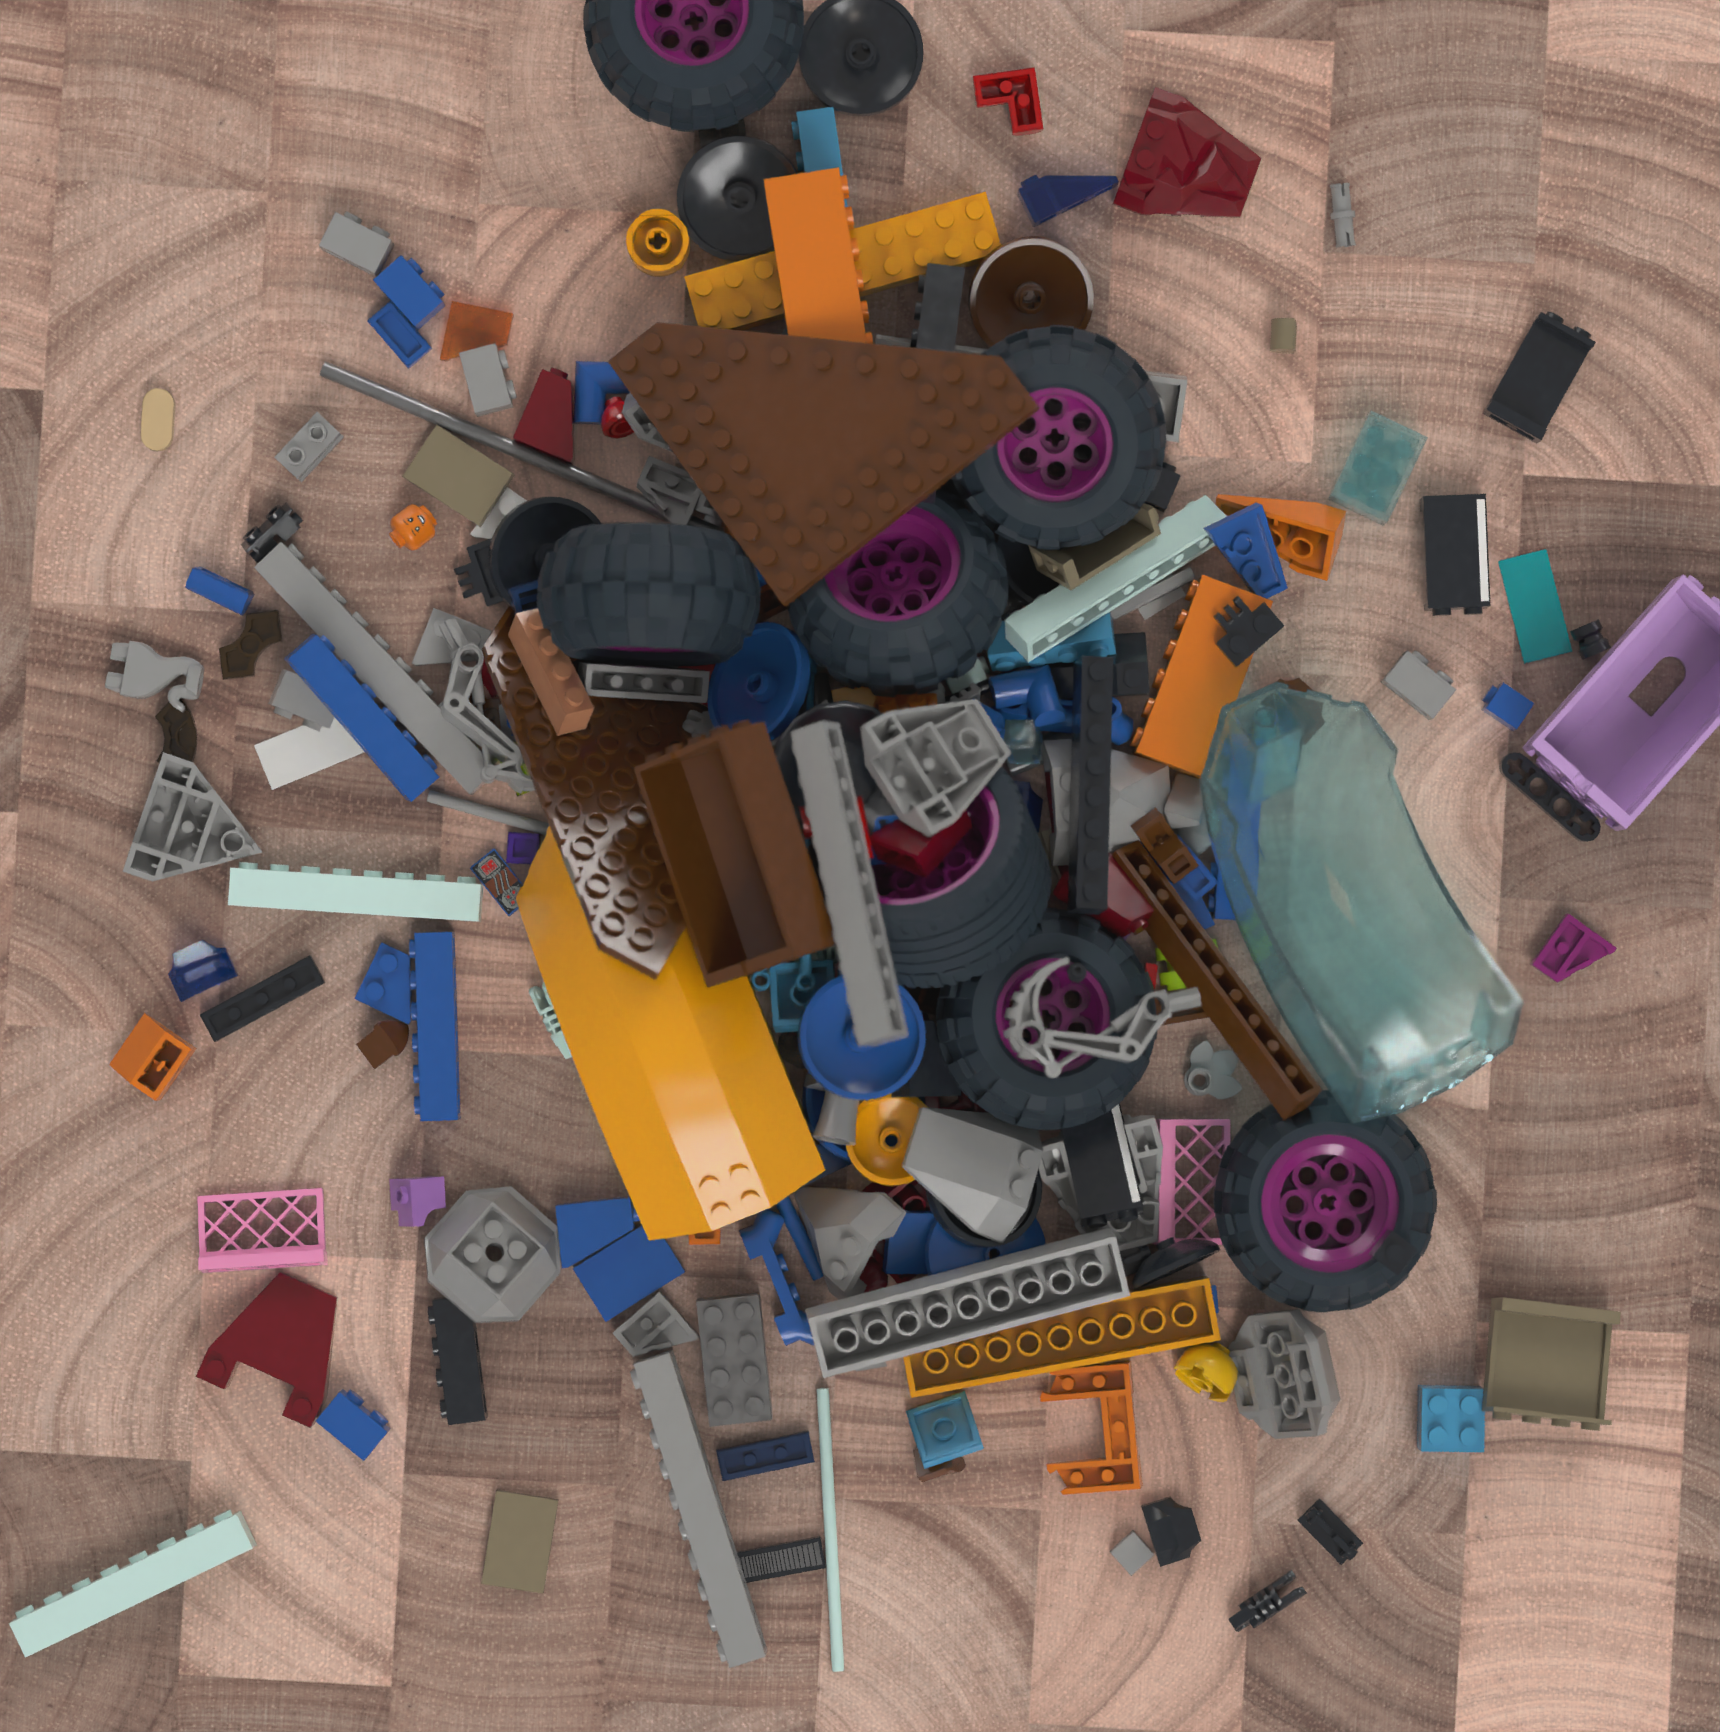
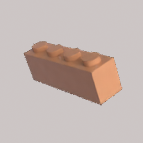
[508,608,594,736]

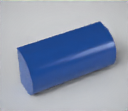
[185,566,255,616]

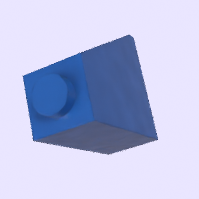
[555,1196,640,1268]

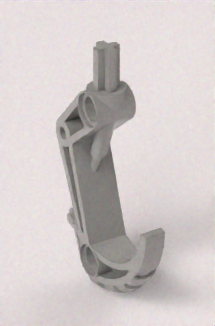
[439,618,535,794]
[1003,957,1201,1078]

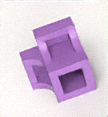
[389,1176,446,1227]

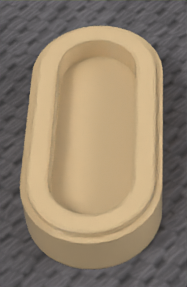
[141,388,175,451]

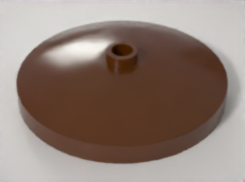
[968,236,1094,347]

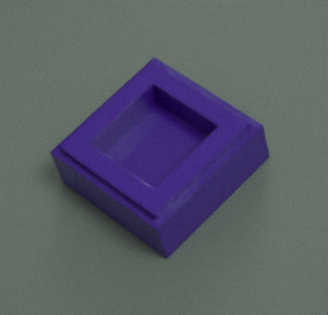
[506,832,540,865]

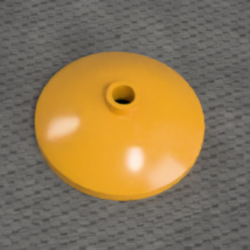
[845,1093,928,1186]

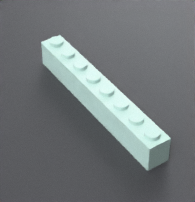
[1005,495,1227,663]
[228,862,483,922]
[9,1510,257,1658]

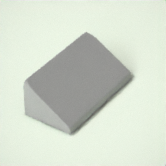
[1164,774,1213,829]

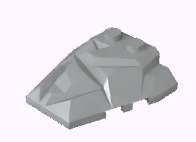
[1038,1114,1163,1251]

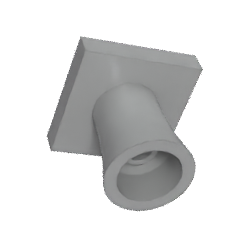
[804,1074,859,1145]

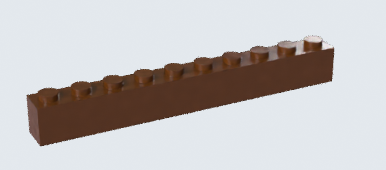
[1112,840,1322,1120]

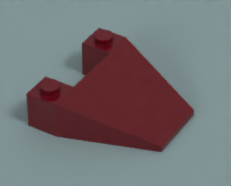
[196,1272,338,1428]

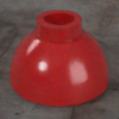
[601,397,634,439]

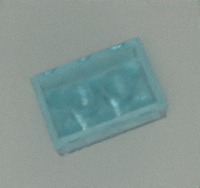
[1327,411,1428,526]

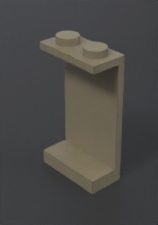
[1028,503,1161,590]

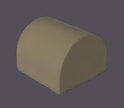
[1270,318,1297,354]

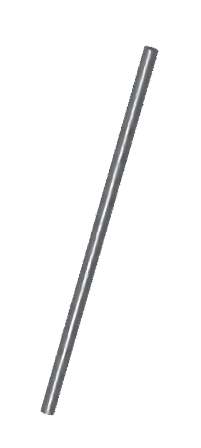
[320,361,728,533]

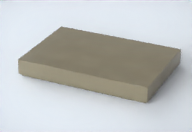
[402,424,515,527]
[481,1490,559,1594]

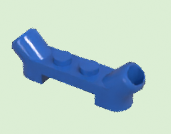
[991,697,1134,745]
[739,1209,814,1346]

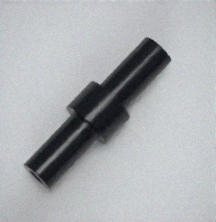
[1067,963,1087,983]

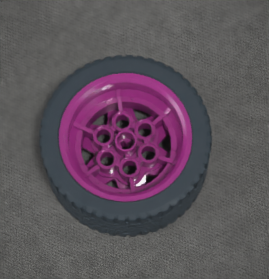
[808,767,1052,988]

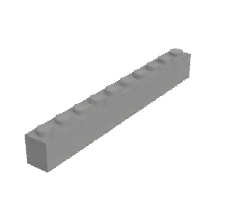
[254,542,498,795]
[791,721,908,1046]

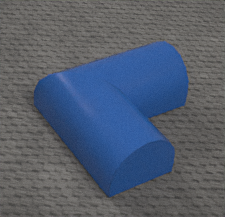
[574,361,630,425]
[989,665,1065,727]

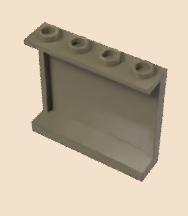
[1482,1297,1621,1431]

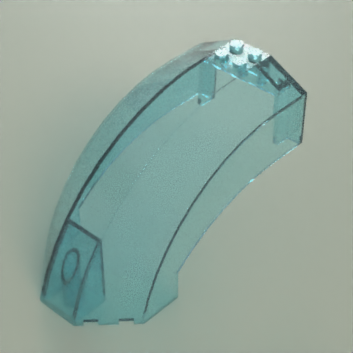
[1200,682,1524,1123]

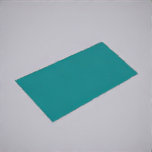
[1498,549,1572,664]

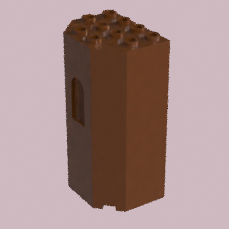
[634,719,836,988]

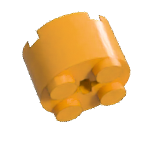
[626,209,690,277]

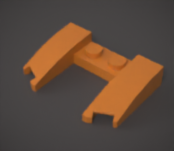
[1040,1361,1143,1495]

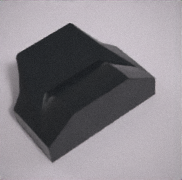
[1141,1496,1202,1567]

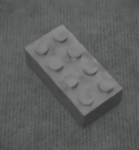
[696,1292,773,1427]

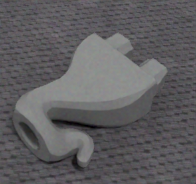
[105,641,204,712]

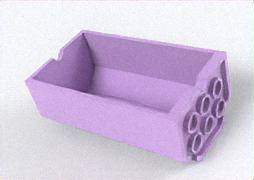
[1522,574,1720,831]

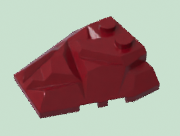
[1112,87,1262,218]

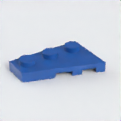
[1203,502,1288,599]

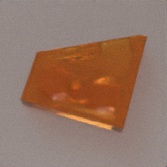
[440,301,514,362]

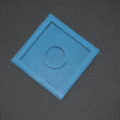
[906,1391,984,1469]

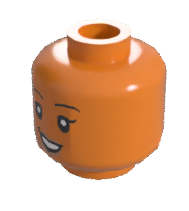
[389,504,437,551]

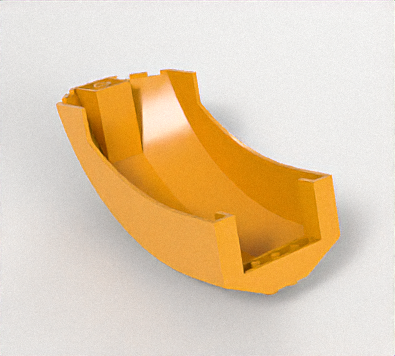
[516,825,826,1241]

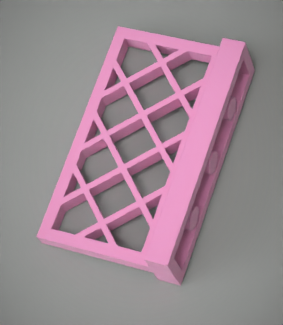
[1152,1119,1230,1245]
[197,1188,328,1273]

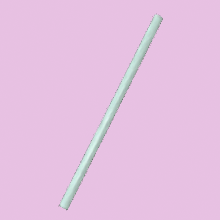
[816,1388,844,1672]

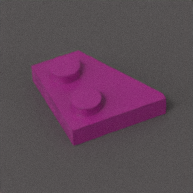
[1530,913,1617,983]

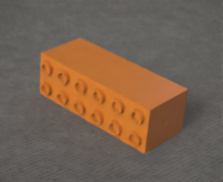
[764,167,873,344]
[1129,574,1273,780]

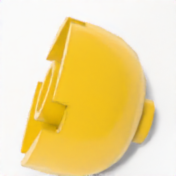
[1173,1343,1238,1402]

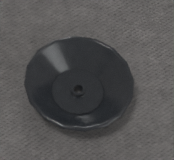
[774,700,896,839]

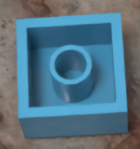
[769,960,835,1033]
[1417,1385,1485,1452]

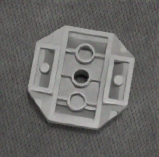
[424,1186,560,1323]
[1227,1309,1340,1439]

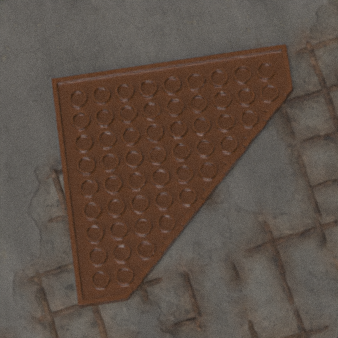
[608,322,1041,606]
[482,606,708,980]

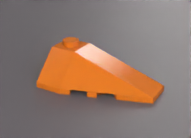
[1215,494,1346,581]

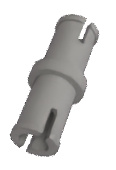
[1330,183,1356,248]

